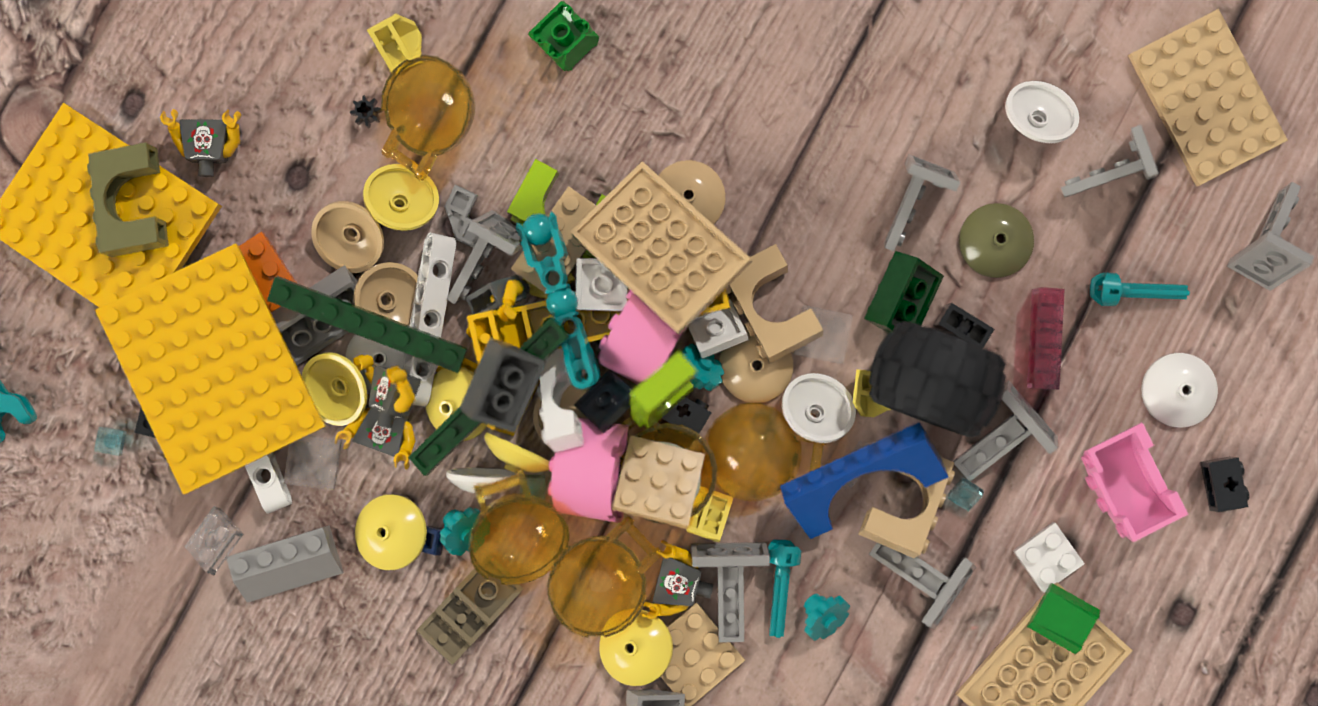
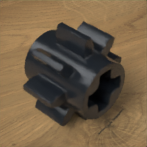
[350,95,383,128]

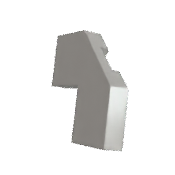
[444,184,479,248]

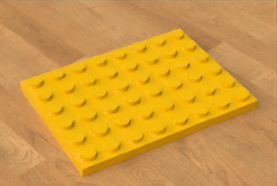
[0,103,222,308]
[95,243,326,495]

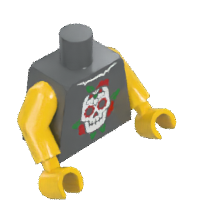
[160,109,241,177]
[466,275,530,338]
[353,355,422,428]
[335,407,416,469]
[642,540,714,619]

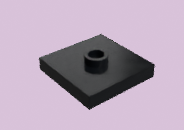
[574,369,633,434]

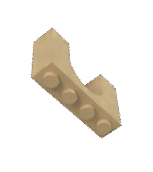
[726,244,823,363]
[858,456,955,558]

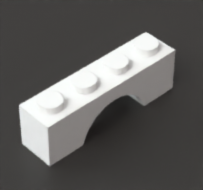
[537,348,584,453]

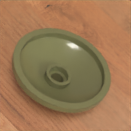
[959,203,1034,278]

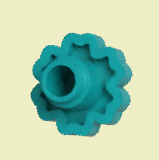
[680,344,724,391]
[440,507,489,556]
[804,594,850,641]

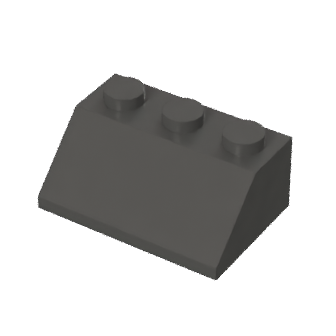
[460,337,546,432]

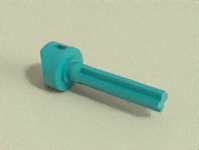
[1090,273,1190,306]
[768,539,802,638]

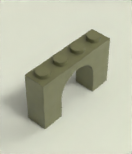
[87,142,169,257]

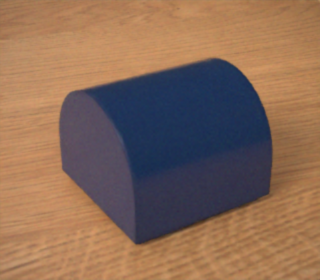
[422,526,443,556]

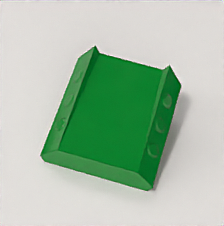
[528,1,599,71]
[1027,583,1100,655]

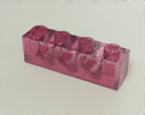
[1027,287,1065,390]

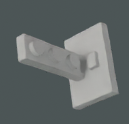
[1061,125,1158,198]
[884,154,960,251]
[1227,182,1314,291]
[446,210,522,304]
[954,380,1058,482]
[691,542,770,642]
[869,543,976,629]

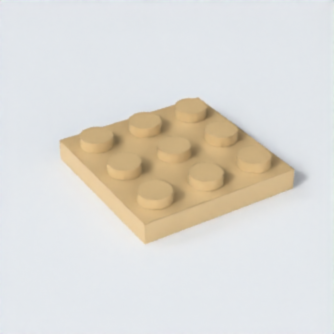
[612,435,705,529]
[661,601,745,706]

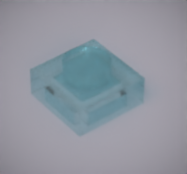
[94,426,127,456]
[519,475,545,502]
[948,477,984,512]

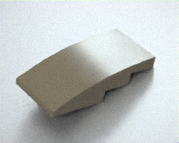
[416,554,524,665]

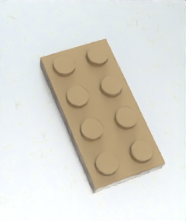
[511,186,596,295]

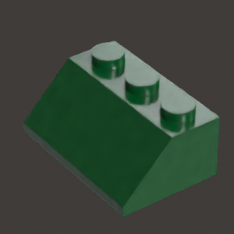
[864,251,944,333]

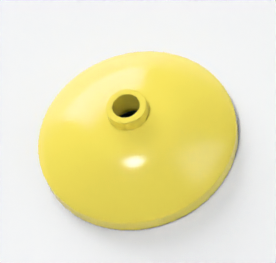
[363,164,439,231]
[302,352,367,426]
[425,367,487,441]
[484,432,550,474]
[355,495,427,570]
[599,609,673,686]

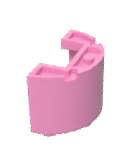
[597,290,688,386]
[548,418,628,523]
[1081,423,1188,542]

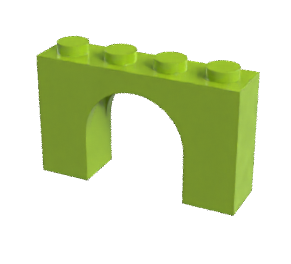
[507,159,606,259]
[630,352,697,430]

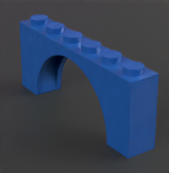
[781,422,949,539]

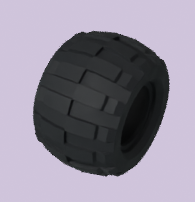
[869,322,1006,438]

